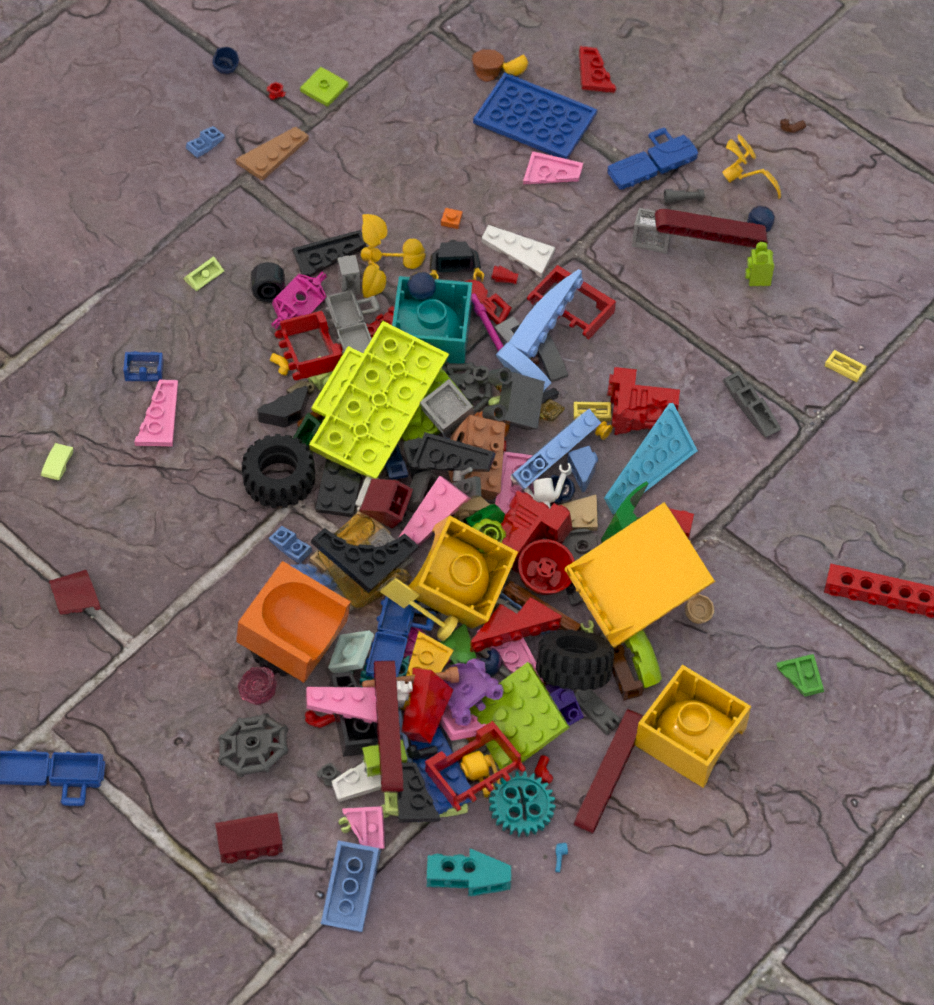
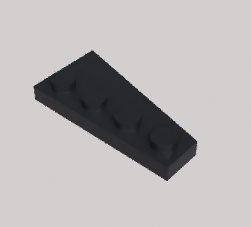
[292,230,366,277]
[411,432,496,472]

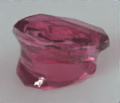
[237,667,276,705]

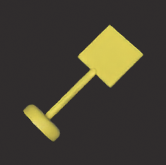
[380,578,458,641]

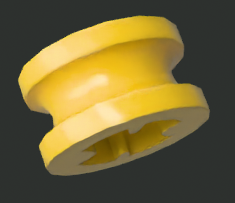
[595,421,613,440]

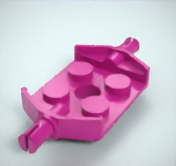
[271,272,327,329]

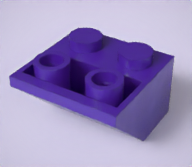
[545,684,584,726]

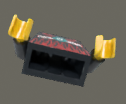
[430,240,484,282]

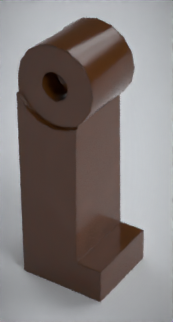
[612,644,643,701]

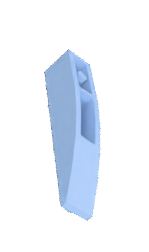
[509,269,583,359]
[512,409,601,490]

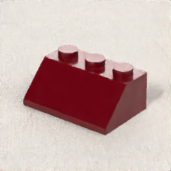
[215,812,283,864]

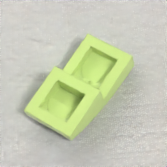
[41,443,73,480]

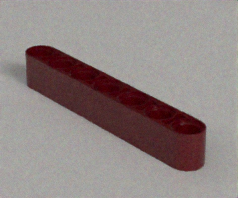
[654,209,768,248]
[374,660,403,792]
[574,709,644,834]

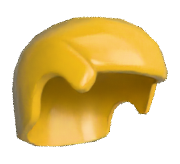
[502,54,528,76]

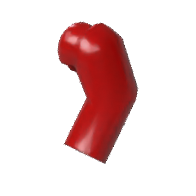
[305,710,336,728]
[534,755,553,784]

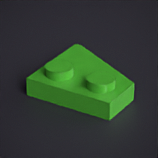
[440,624,477,665]
[776,654,824,697]

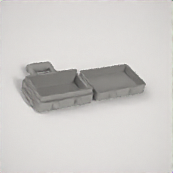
[325,289,380,355]

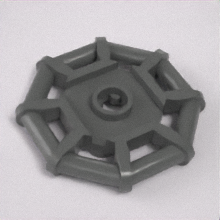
[442,362,493,416]
[218,713,289,777]

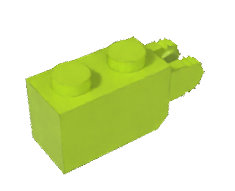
[745,242,774,286]

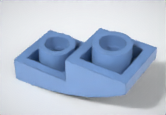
[186,126,225,158]
[269,526,313,563]

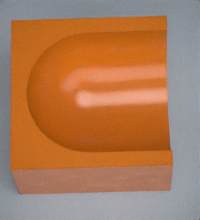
[236,561,351,683]

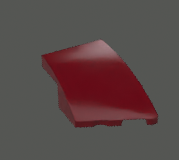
[49,570,101,615]

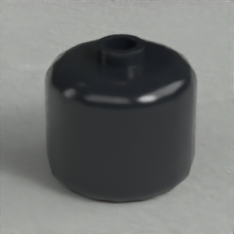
[250,262,286,303]

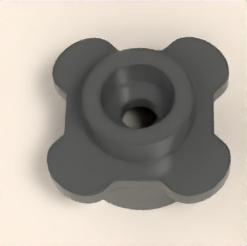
[317,763,341,786]

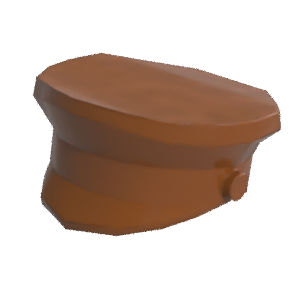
[472,49,504,82]

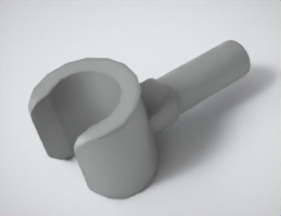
[453,467,473,481]

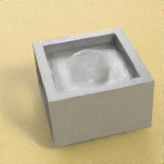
[632,208,672,254]
[420,379,475,437]

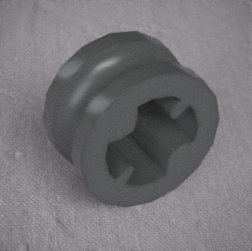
[473,366,490,385]

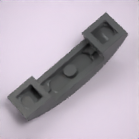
[537,333,568,382]

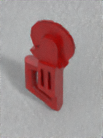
[464,280,512,325]

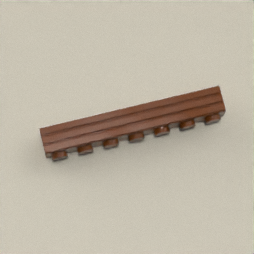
[503,581,581,631]

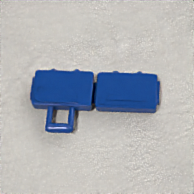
[607,127,698,190]
[365,596,436,678]
[0,749,106,806]

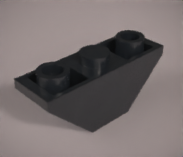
[257,386,309,428]

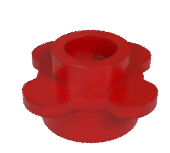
[267,82,286,99]

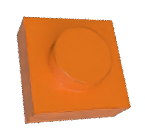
[441,208,463,229]

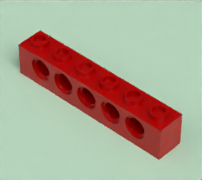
[824,563,934,618]

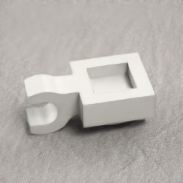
[396,681,412,708]

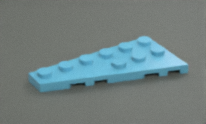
[604,403,698,514]

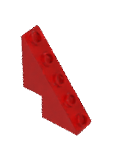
[470,597,562,652]

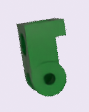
[466,504,505,527]

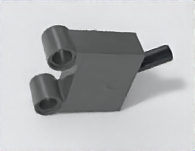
[482,367,559,430]

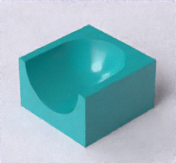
[392,276,472,366]

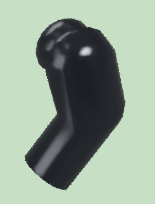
[406,745,438,759]

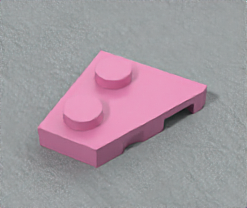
[342,806,385,849]

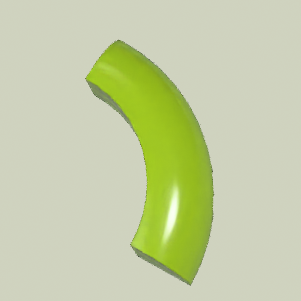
[624,629,662,688]

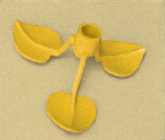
[722,134,781,199]
[361,214,425,298]

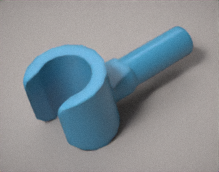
[555,843,568,873]

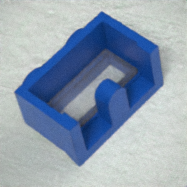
[123,351,164,381]

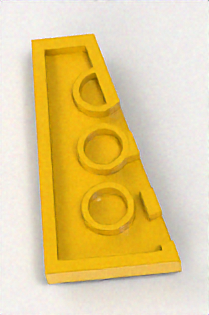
[400,631,454,711]

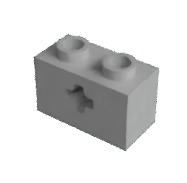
[338,255,360,295]

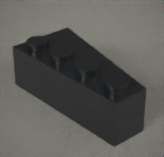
[329,672,378,757]

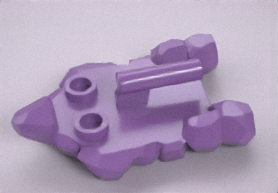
[444,658,504,726]

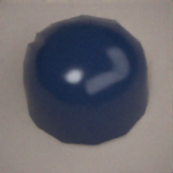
[212,46,239,75]
[747,206,775,232]
[407,272,436,300]
[550,475,575,504]
[480,648,502,678]

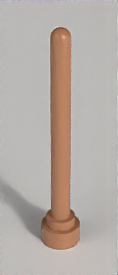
[362,666,459,688]

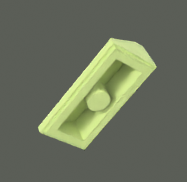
[183,257,224,291]

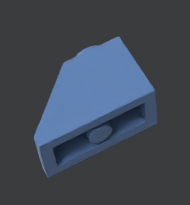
[567,446,598,492]

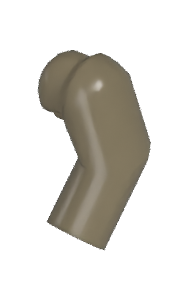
[286,381,315,394]

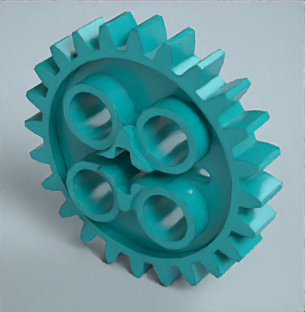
[488,771,556,837]

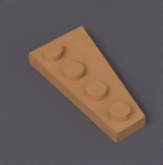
[236,127,309,181]

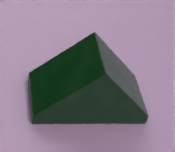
[292,413,322,450]

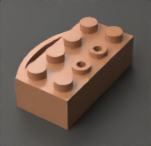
[448,415,505,501]

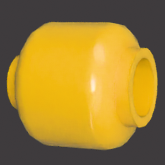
[460,751,491,781]

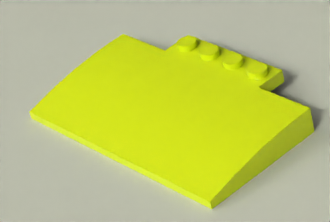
[309,321,449,479]

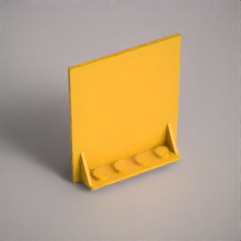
[565,502,715,648]

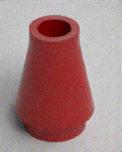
[491,265,518,284]

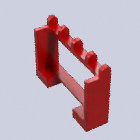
[527,265,616,340]
[274,311,342,380]
[425,721,526,812]

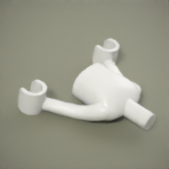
[511,463,572,509]

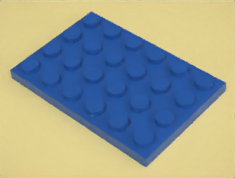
[473,72,597,159]

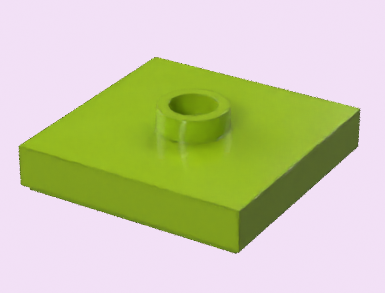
[300,67,348,107]

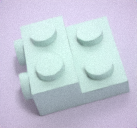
[328,631,374,674]

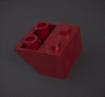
[359,479,413,529]

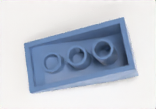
[321,840,381,932]

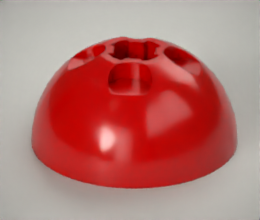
[518,539,575,595]

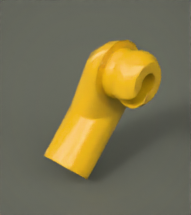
[270,353,289,376]

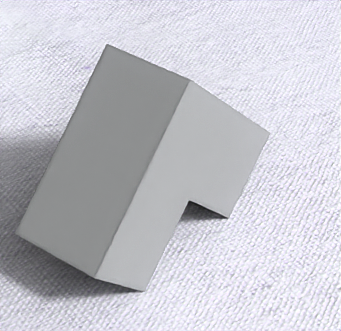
[494,317,520,345]

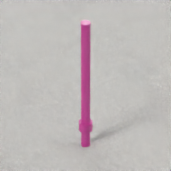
[472,294,503,351]

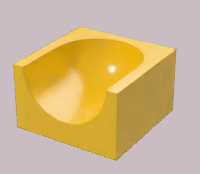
[408,516,518,629]
[635,664,751,788]

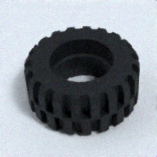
[242,434,315,508]
[536,629,614,691]

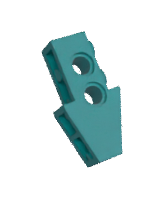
[427,849,511,896]

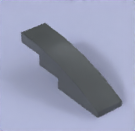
[723,371,781,438]

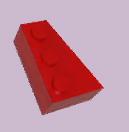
[401,668,453,743]

